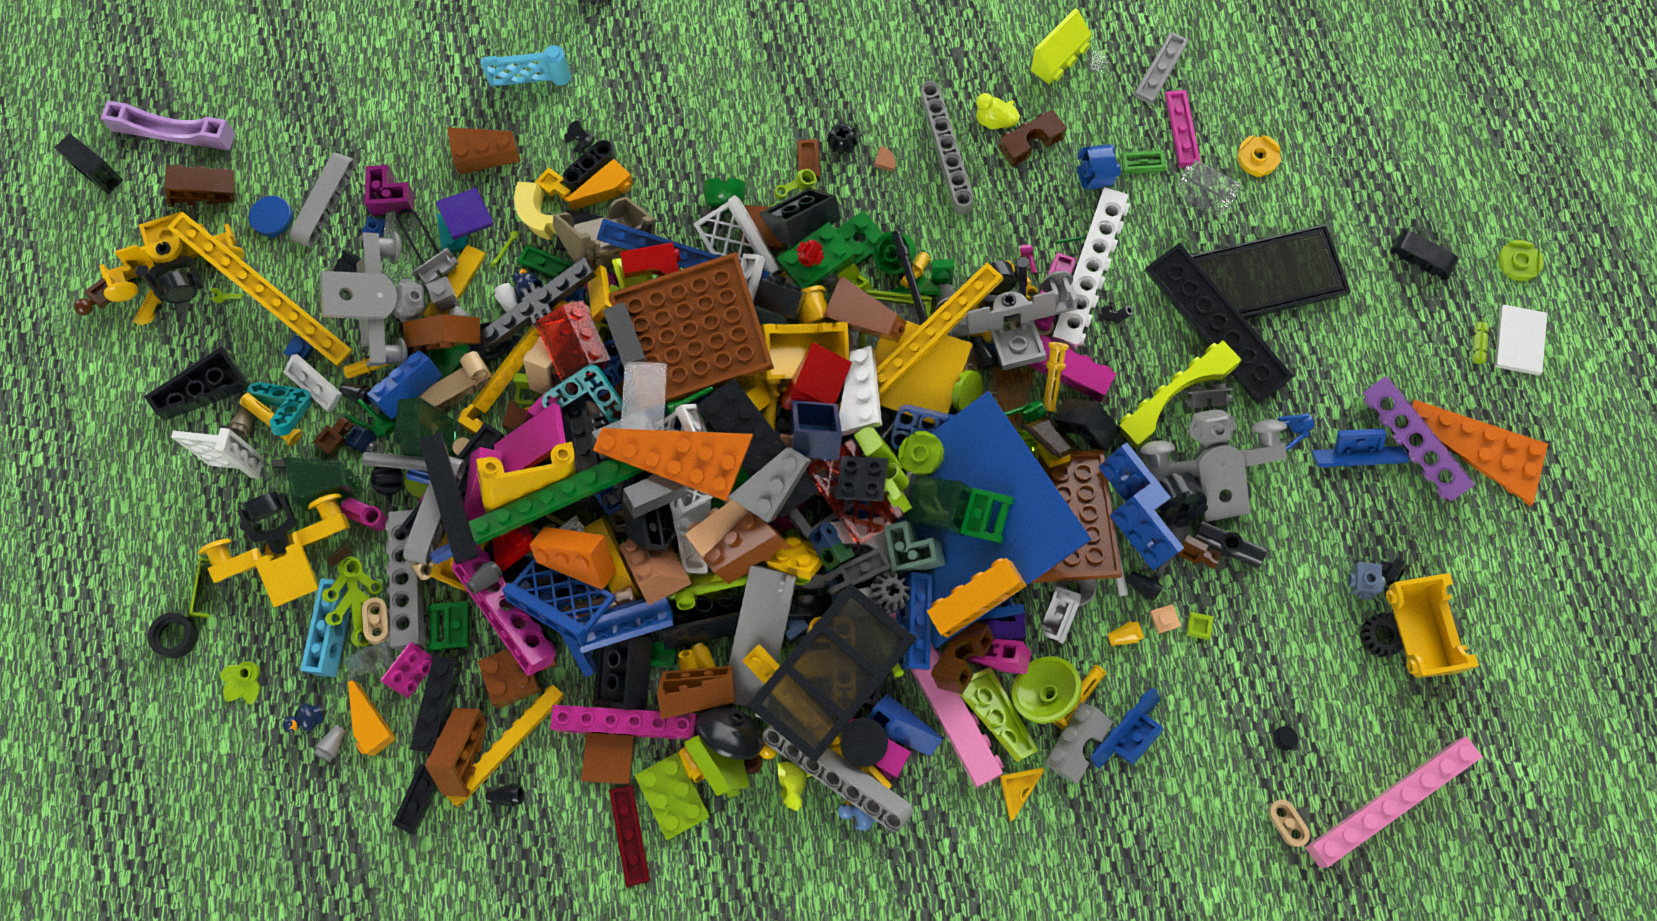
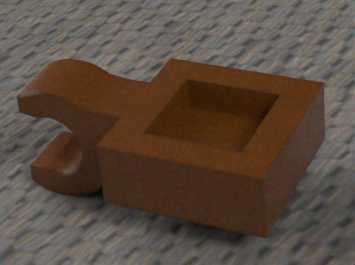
[313,416,354,457]
[1177,535,1222,569]

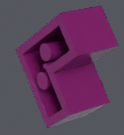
[364,165,415,216]

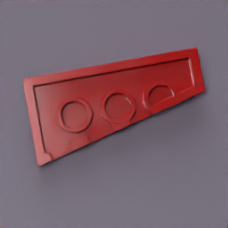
[492,523,535,572]

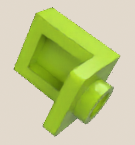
[837,263,873,292]

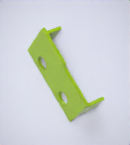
[188,556,211,618]

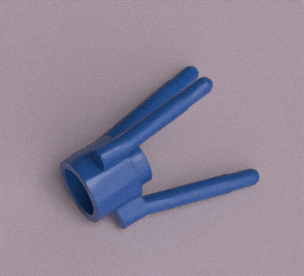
[1278,413,1314,452]

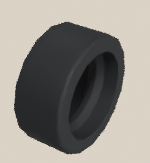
[147,612,198,659]

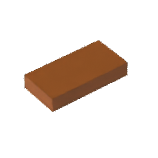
[797,139,820,180]

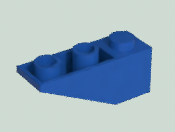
[867,693,944,756]

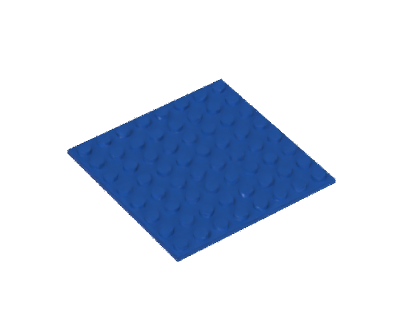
[850,391,1092,649]

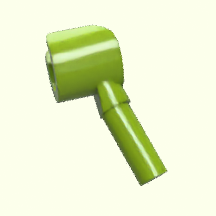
[210,288,243,303]

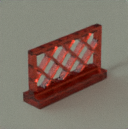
[806,439,905,546]

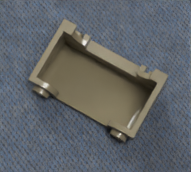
[553,196,656,271]

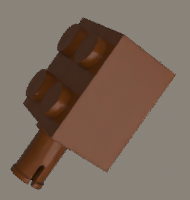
[478,649,557,709]

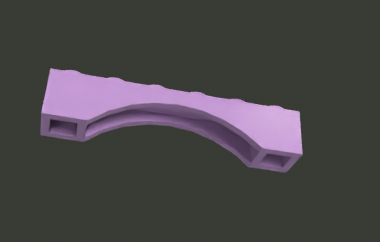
[101,100,236,151]

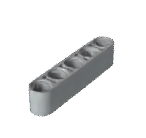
[290,153,357,248]
[403,457,465,565]

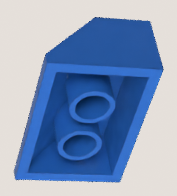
[367,350,442,420]

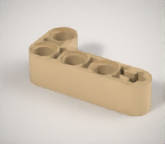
[408,351,492,423]

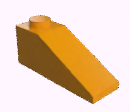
[566,159,633,210]
[348,680,397,756]

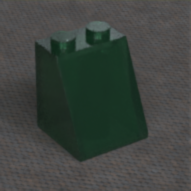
[395,397,457,458]
[283,457,362,512]
[904,475,972,537]

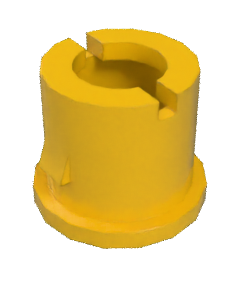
[798,285,830,324]

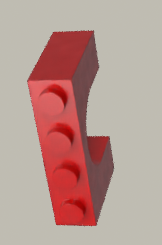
[620,242,681,279]

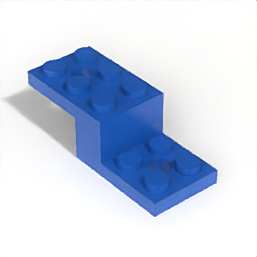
[1098,443,1184,570]

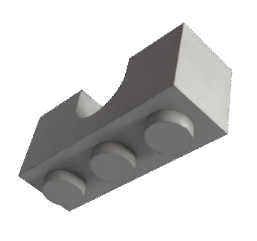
[1045,702,1113,784]

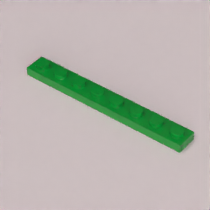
[469,458,644,545]

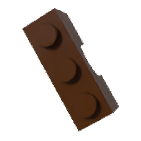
[998,110,1067,167]
[931,622,995,694]

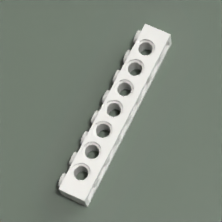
[1052,187,1130,352]

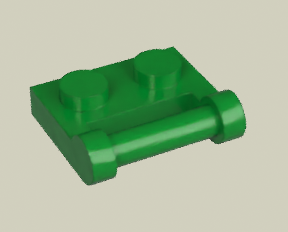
[960,488,1015,544]
[427,601,470,652]

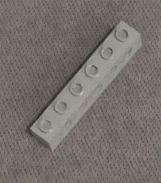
[385,510,425,651]

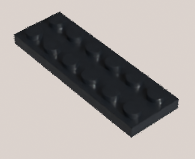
[696,378,820,519]

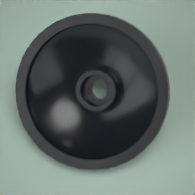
[696,705,764,760]

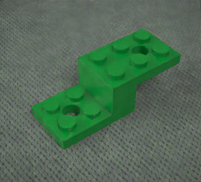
[777,210,883,290]

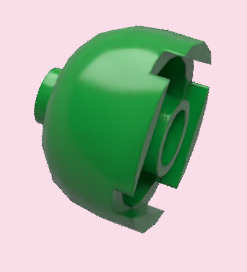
[703,178,746,213]
[873,231,917,275]

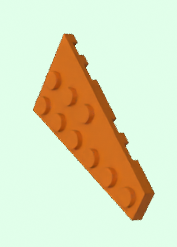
[1407,399,1548,507]

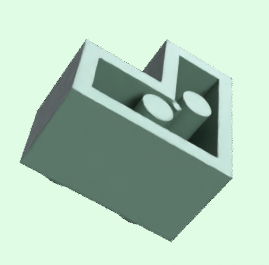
[884,521,946,575]

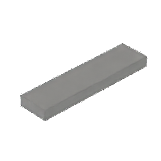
[1133,32,1189,105]

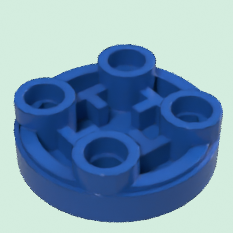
[248,196,294,238]

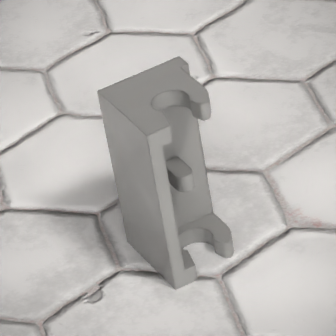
[1041,586,1081,644]

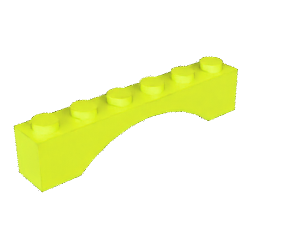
[1119,340,1241,450]

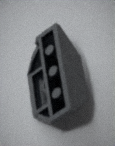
[620,471,676,551]

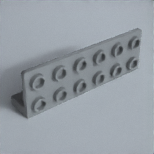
[729,565,797,718]

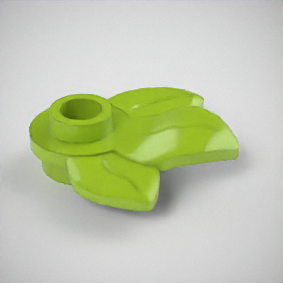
[220,661,261,705]

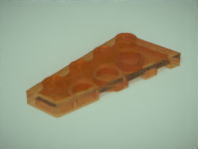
[990,367,1036,430]

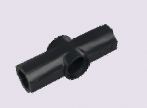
[1194,521,1267,569]

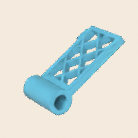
[481,45,571,87]

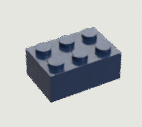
[789,400,842,461]

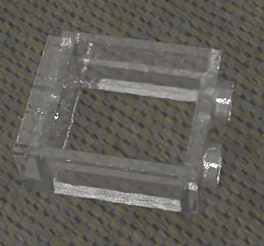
[1177,160,1242,220]

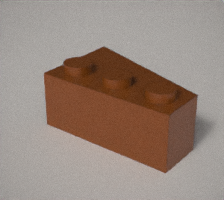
[447,127,521,175]
[403,314,481,353]
[703,511,791,584]
[657,666,736,719]
[425,708,488,797]

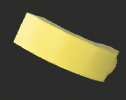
[514,182,557,240]

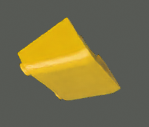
[760,322,849,384]
[476,442,576,513]
[1386,573,1479,678]

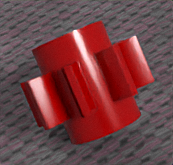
[796,239,824,267]

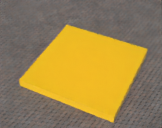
[875,320,973,425]

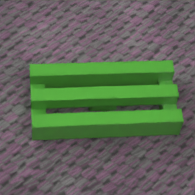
[1121,150,1167,174]

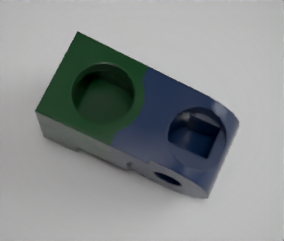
[810,522,855,572]

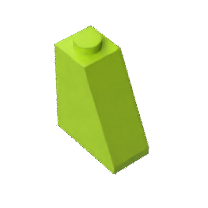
[684,735,750,798]

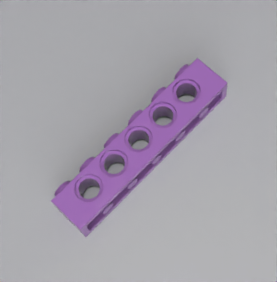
[1363,376,1476,502]

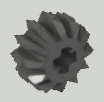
[869,572,910,613]

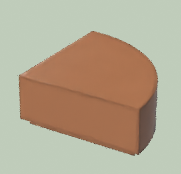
[874,146,895,172]

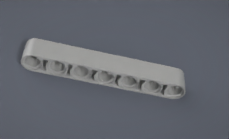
[921,81,973,215]
[763,717,913,832]

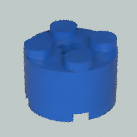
[1077,144,1121,190]

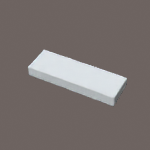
[283,354,342,412]

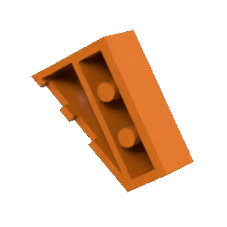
[530,527,616,590]

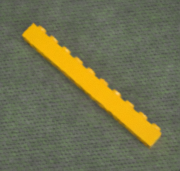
[472,300,568,414]
[446,685,565,807]

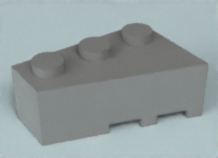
[728,448,811,523]

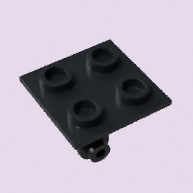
[836,456,888,506]

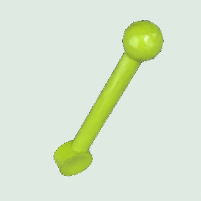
[490,231,519,268]

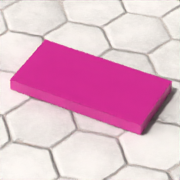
[494,403,566,473]

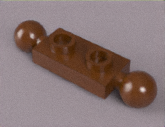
[74,266,136,316]

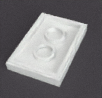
[1494,305,1547,375]

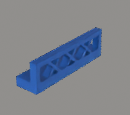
[895,572,932,670]
[577,596,673,653]

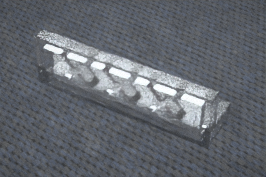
[381,212,417,284]

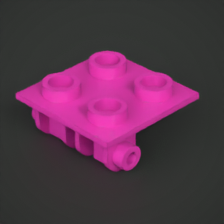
[380,641,433,699]

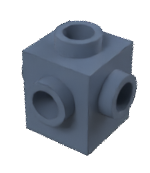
[1347,562,1385,599]

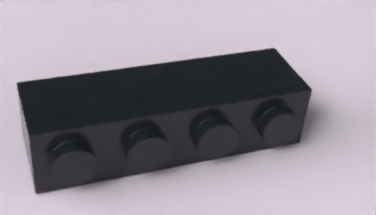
[410,655,463,755]

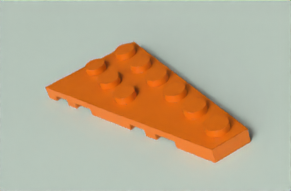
[593,428,753,502]

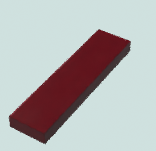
[609,784,651,887]

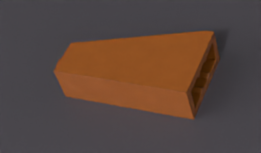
[823,276,907,343]

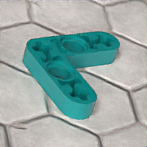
[542,365,628,423]
[247,382,312,436]

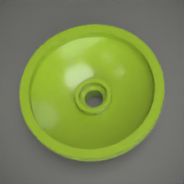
[1011,656,1082,723]

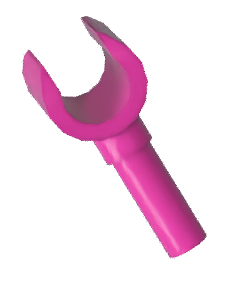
[1020,244,1037,274]

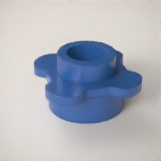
[362,216,386,238]

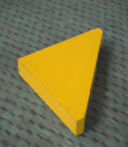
[1000,767,1045,821]

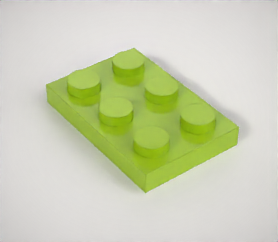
[634,752,710,841]

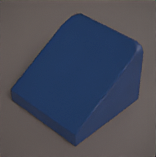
[344,425,377,454]

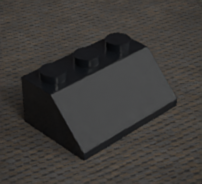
[760,187,841,246]
[593,633,652,710]

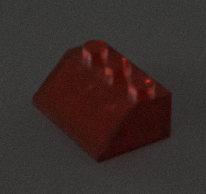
[535,301,610,382]

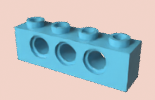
[300,579,351,677]

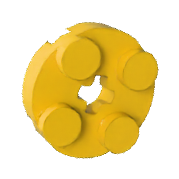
[1237,135,1281,177]

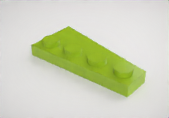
[960,667,1039,762]

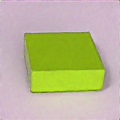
[1186,612,1214,640]

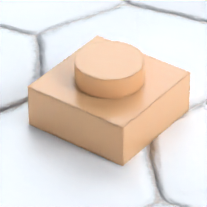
[1149,604,1181,634]

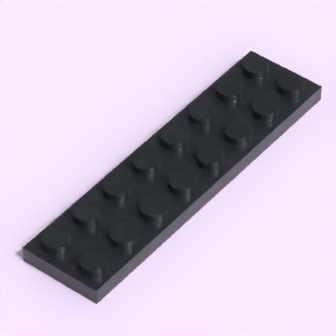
[1144,242,1294,405]

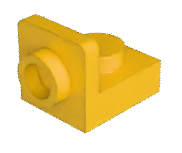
[457,404,484,435]

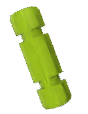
[1472,322,1489,364]

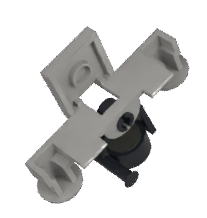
[934,257,1077,370]

